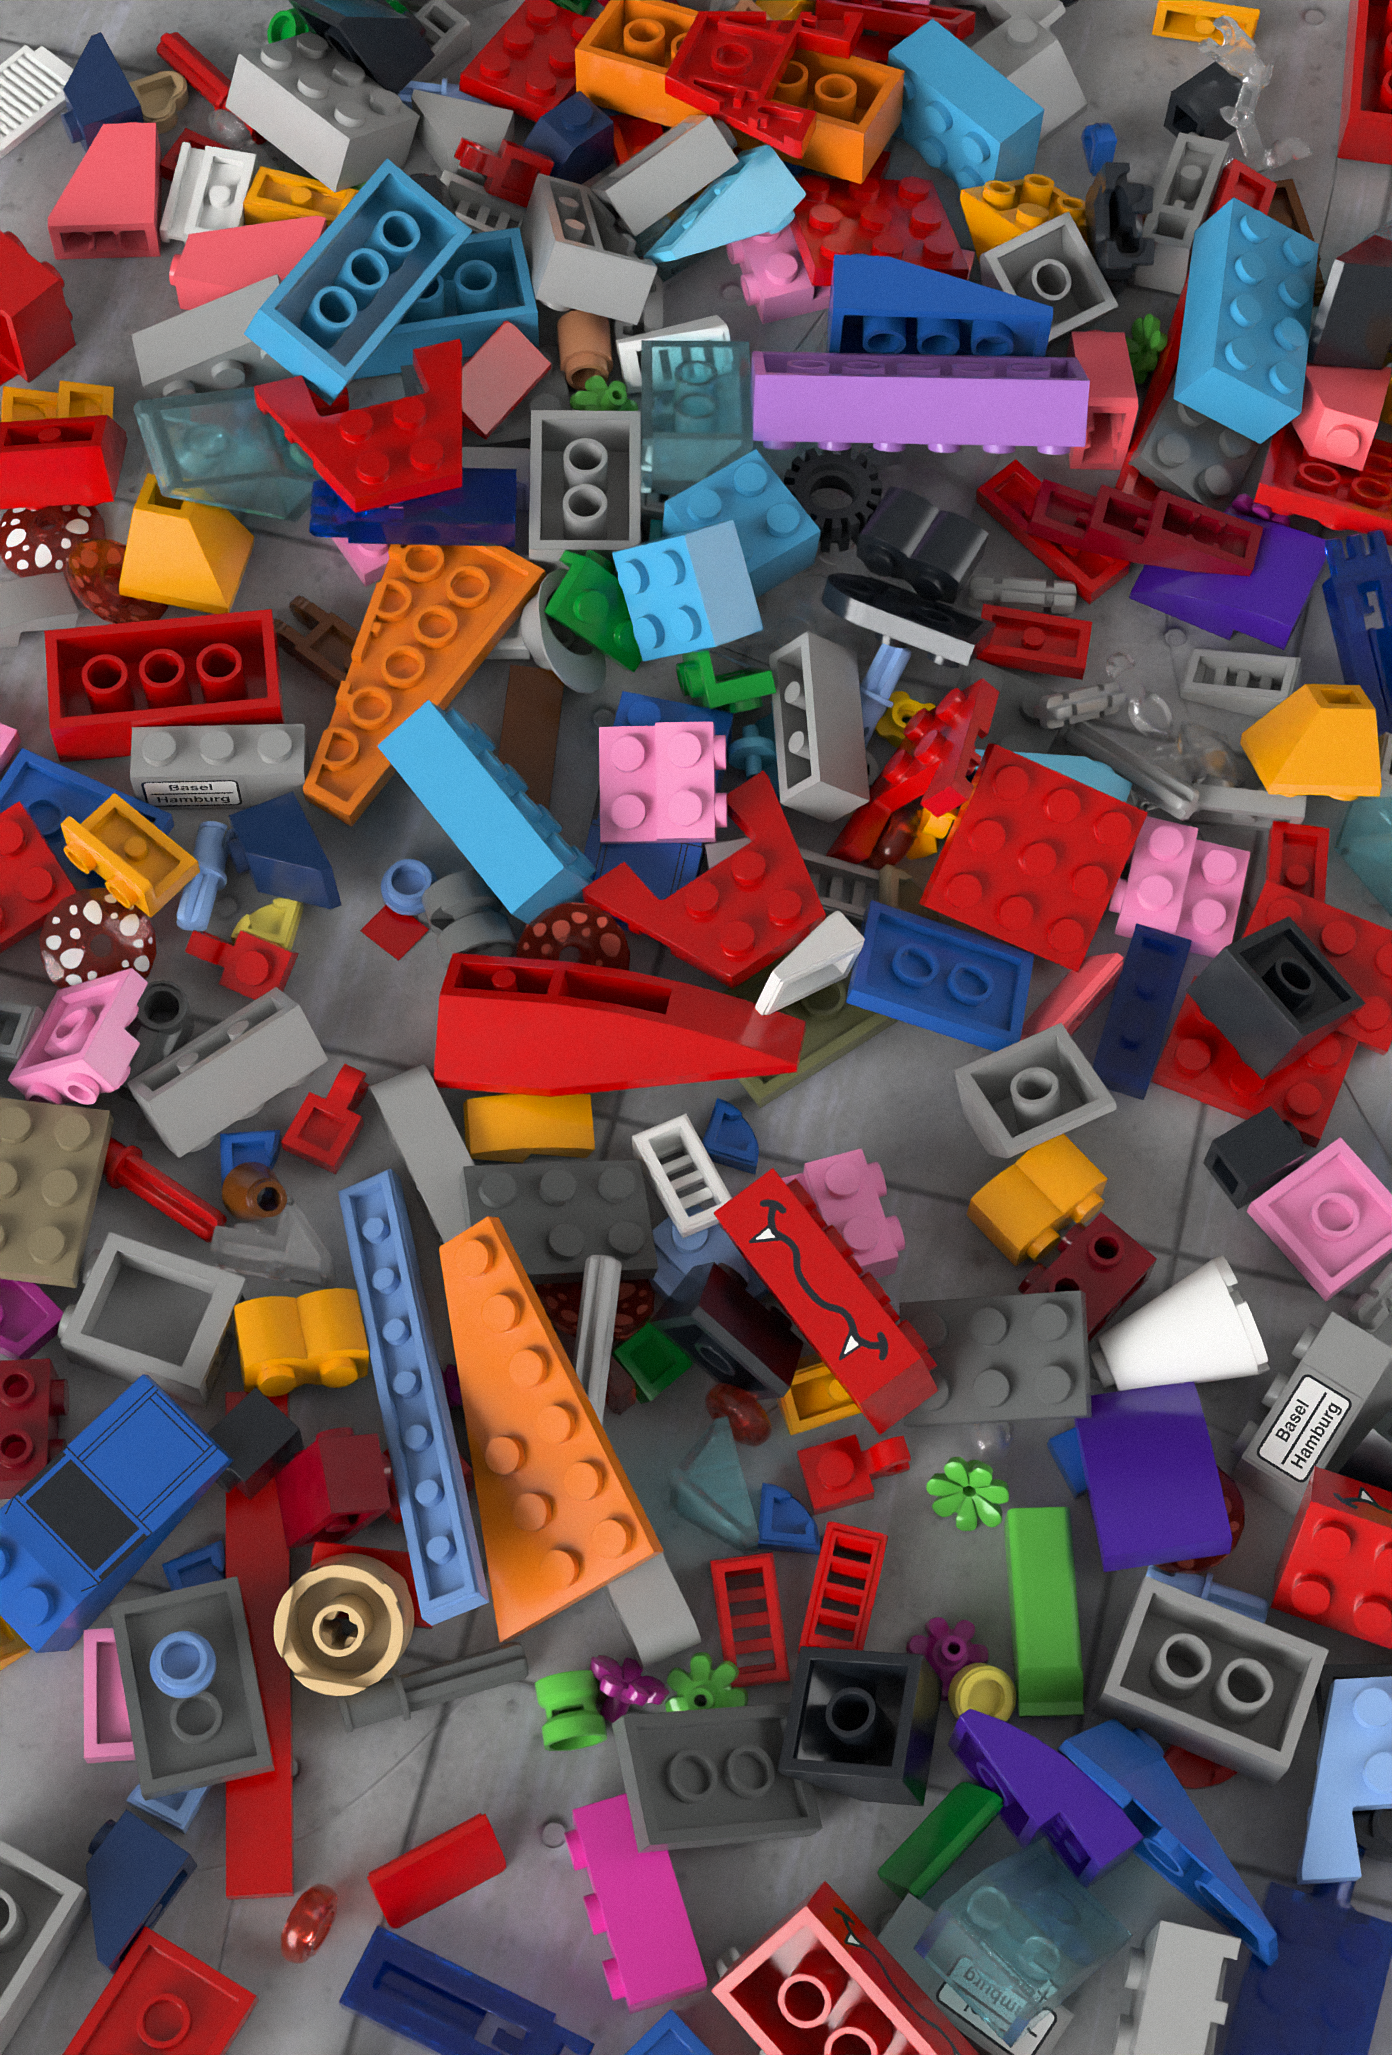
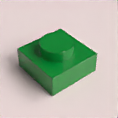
[610,1317,693,1404]

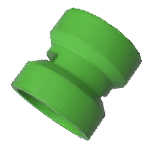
[535,1670,607,1751]

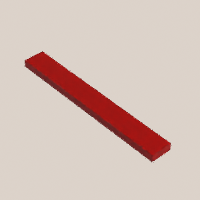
[225,1391,294,1900]

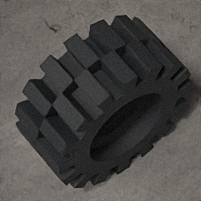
[784,448,882,553]

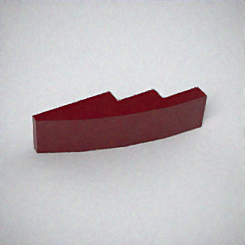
[1026,478,1263,576]

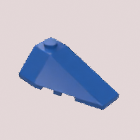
[1057,1718,1279,1966]

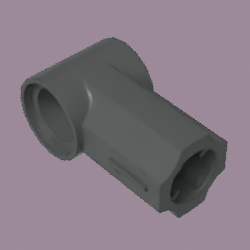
[113,980,195,1104]

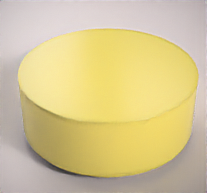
[948,1663,1016,1722]

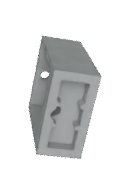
[589,115,739,237]
[58,1232,252,1408]

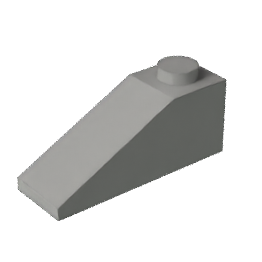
[1134,132,1230,294]

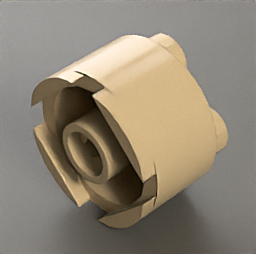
[274,1553,414,1696]

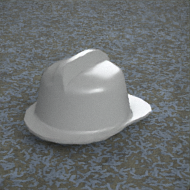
[520,569,606,694]

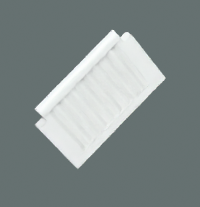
[0,45,74,159]

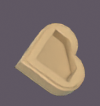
[129,71,189,134]

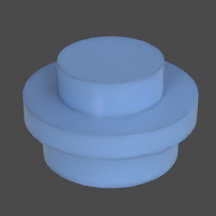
[381,859,438,915]
[150,1631,217,1698]

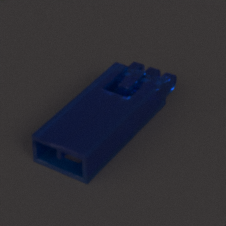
[309,468,517,547]
[1322,530,1392,737]
[338,1925,595,2055]

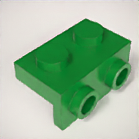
[544,550,642,673]
[676,649,776,713]

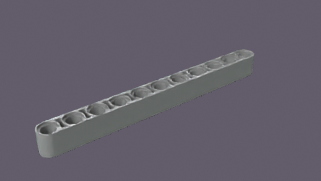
[368,1064,701,1670]

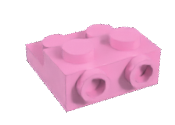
[725,224,831,324]
[599,722,727,844]
[1108,816,1251,958]
[7,968,148,1105]
[782,1148,905,1279]

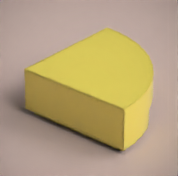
[231,898,304,950]

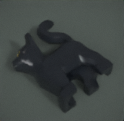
[1085,162,1155,299]

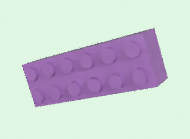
[750,351,1090,455]

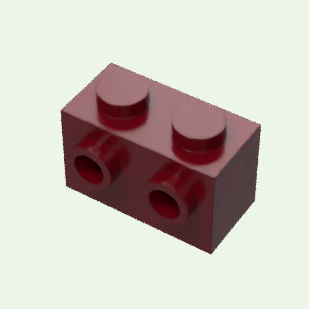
[1017,1212,1157,1344]
[0,1358,69,1500]
[274,1427,391,1549]

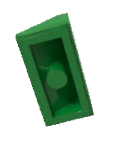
[877,1782,1003,1901]

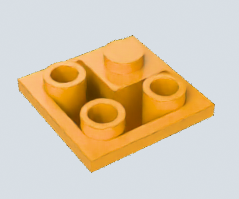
[960,174,1088,264]
[119,473,254,614]
[1240,684,1382,801]

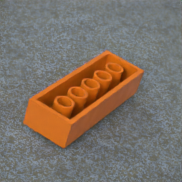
[575,0,905,184]

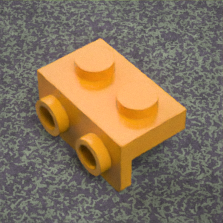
[60,793,200,918]

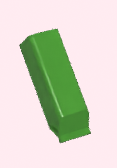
[1004,1507,1084,1718]

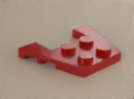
[665,11,864,159]
[254,339,462,513]
[826,678,1000,864]
[582,771,826,989]

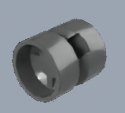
[421,869,518,970]

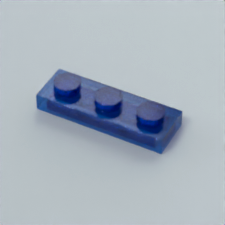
[1092,923,1192,1100]

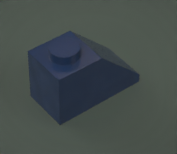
[61,32,144,153]
[522,91,614,185]
[226,791,342,909]
[86,1809,197,1975]

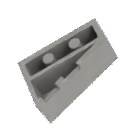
[520,173,658,325]
[131,274,295,413]
[1112,1920,1241,2055]

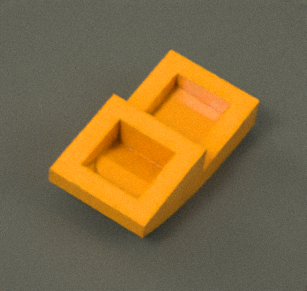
[0,380,114,422]
[463,1094,595,1163]

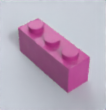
[564,1793,707,2014]

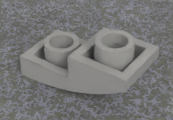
[0,572,79,648]

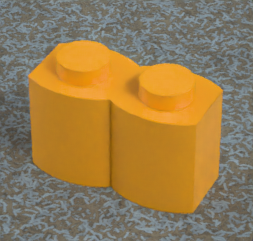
[966,1133,1108,1266]
[234,1288,369,1396]

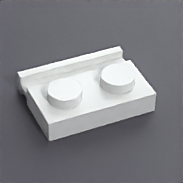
[159,142,259,244]

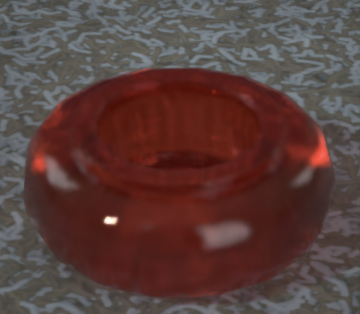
[863,807,918,871]
[705,1383,772,1447]
[281,1883,338,1964]

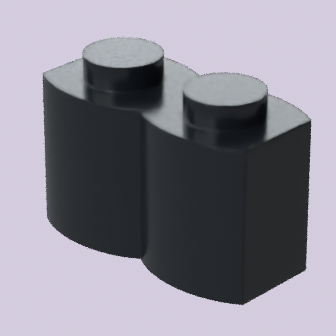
[856,486,989,604]

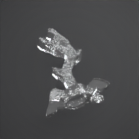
[1198,15,1314,173]

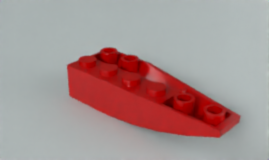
[0,415,128,510]
[433,953,806,1097]

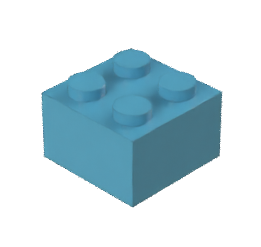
[661,449,821,599]
[612,519,764,662]

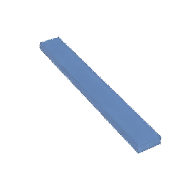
[338,1168,490,1626]

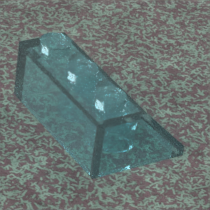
[640,340,753,495]

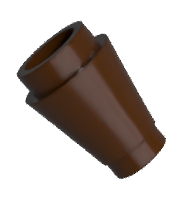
[222,1162,287,1222]

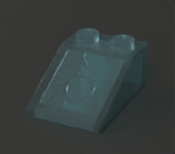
[133,387,330,522]
[913,1841,1133,2048]

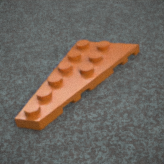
[303,498,546,827]
[439,1216,664,1643]

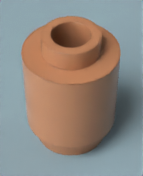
[556,309,613,391]

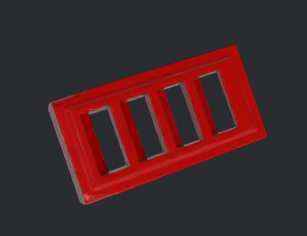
[797,1522,888,1654]
[709,1552,791,1687]

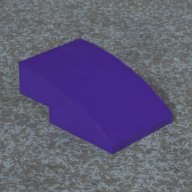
[1129,512,1333,650]
[1074,1381,1232,1572]
[947,1709,1144,1891]

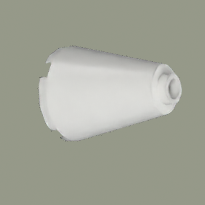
[1090,1255,1270,1391]

